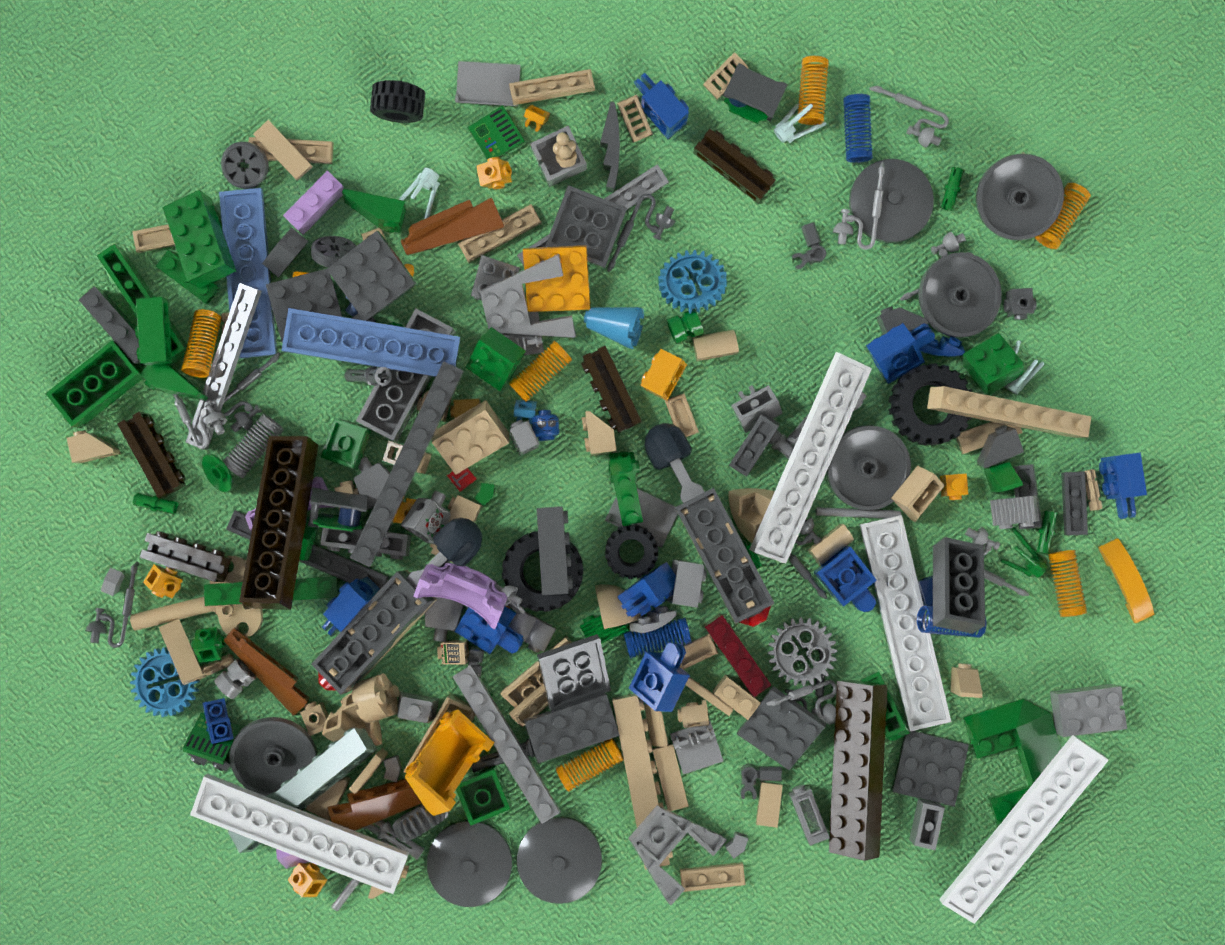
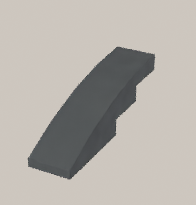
[600,102,620,193]

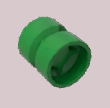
[666,309,704,344]

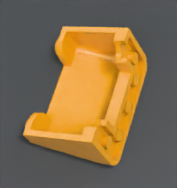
[405,709,494,816]

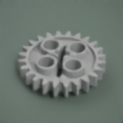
[768,617,837,687]

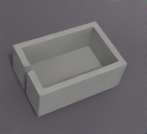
[1050,684,1127,737]

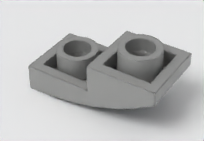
[630,606,676,633]

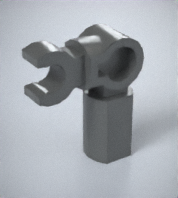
[792,222,826,270]
[468,646,484,678]
[740,763,782,799]

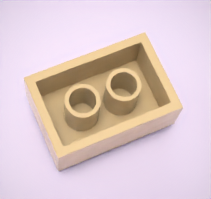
[432,400,509,475]

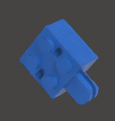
[634,73,689,140]
[866,323,935,384]
[1099,452,1147,519]
[814,546,877,612]
[617,562,676,617]
[322,576,380,637]
[454,606,524,654]
[629,643,690,712]

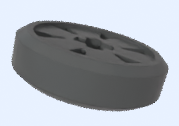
[221,142,269,189]
[311,236,357,268]

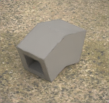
[101,568,125,596]
[384,755,402,782]
[725,832,748,859]

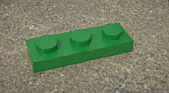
[156,250,220,305]

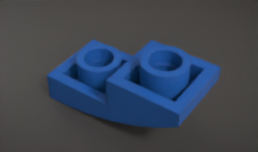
[919,336,965,356]
[202,698,234,744]

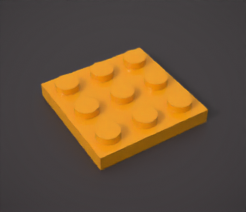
[523,245,591,312]

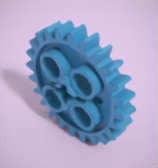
[658,250,727,314]
[130,647,200,717]

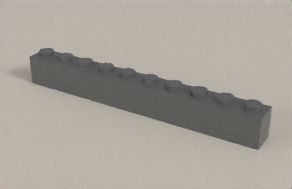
[350,361,464,567]

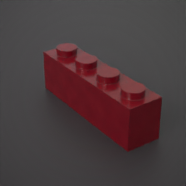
[703,613,771,697]

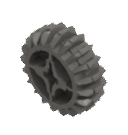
[392,804,450,842]

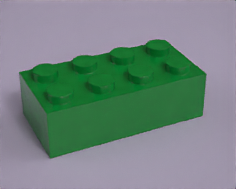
[162,190,236,288]
[45,340,143,428]

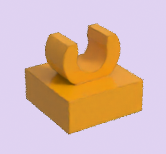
[523,105,550,132]

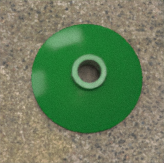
[202,454,233,492]

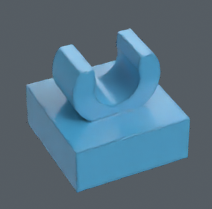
[514,400,537,424]

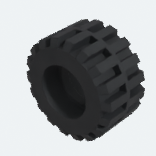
[370,80,425,123]
[605,524,658,579]

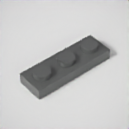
[729,413,780,477]
[1013,464,1042,529]
[1061,471,1088,535]

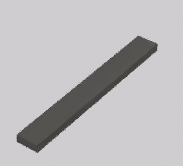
[226,510,389,589]

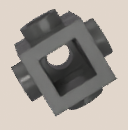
[1003,288,1037,320]

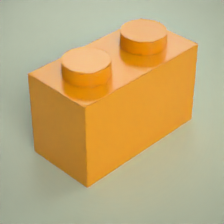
[640,349,687,401]

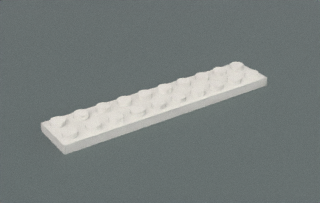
[749,352,872,564]
[859,515,951,731]
[940,735,1108,924]
[190,774,409,894]

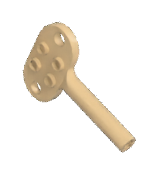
[130,556,263,638]

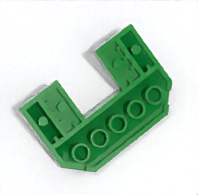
[963,698,1068,828]

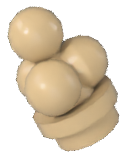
[553,132,577,168]

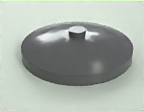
[976,154,1064,240]
[849,159,934,243]
[919,252,1002,338]
[826,425,911,510]
[230,717,317,796]
[517,816,602,904]
[427,820,512,907]

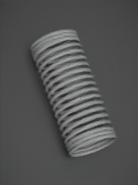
[223,414,284,478]

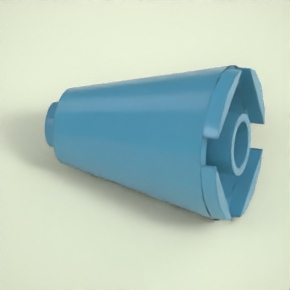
[584,307,644,349]

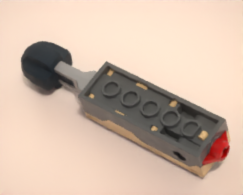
[644,423,775,627]
[311,518,482,695]

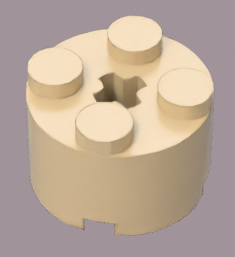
[352,674,400,723]

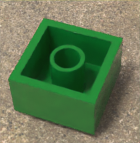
[465,327,526,391]
[963,333,1024,395]
[456,766,512,826]

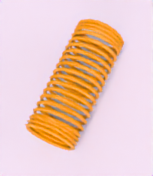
[798,56,829,125]
[1035,182,1091,249]
[181,309,222,378]
[509,341,572,402]
[1048,550,1087,617]
[556,738,624,792]

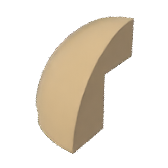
[729,488,775,543]
[595,584,645,629]
[322,692,382,746]

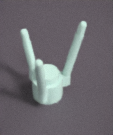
[774,104,826,143]
[399,167,440,219]
[1004,340,1044,395]

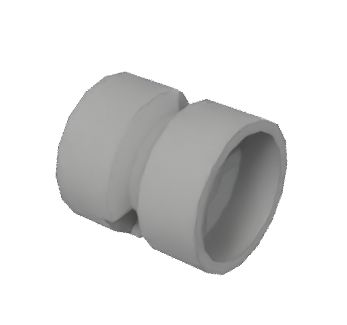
[214,659,256,699]

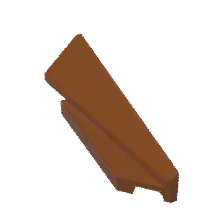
[401,197,504,255]
[224,627,310,715]
[327,779,421,831]

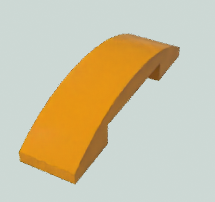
[1098,538,1155,623]

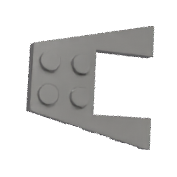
[480,254,576,338]
[628,805,727,905]

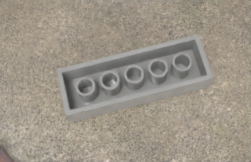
[356,308,456,442]

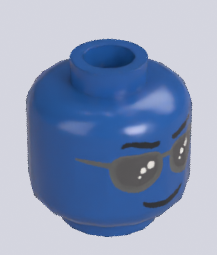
[532,410,560,441]

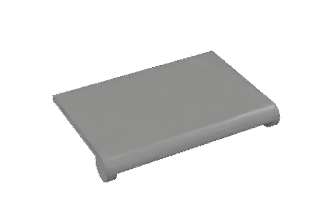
[455,61,521,106]
[605,489,678,548]

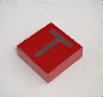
[447,468,477,492]

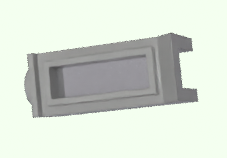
[789,785,830,846]

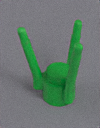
[1001,528,1048,578]

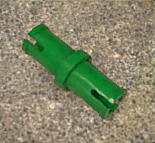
[940,167,965,211]
[133,492,179,515]
[1036,511,1058,555]

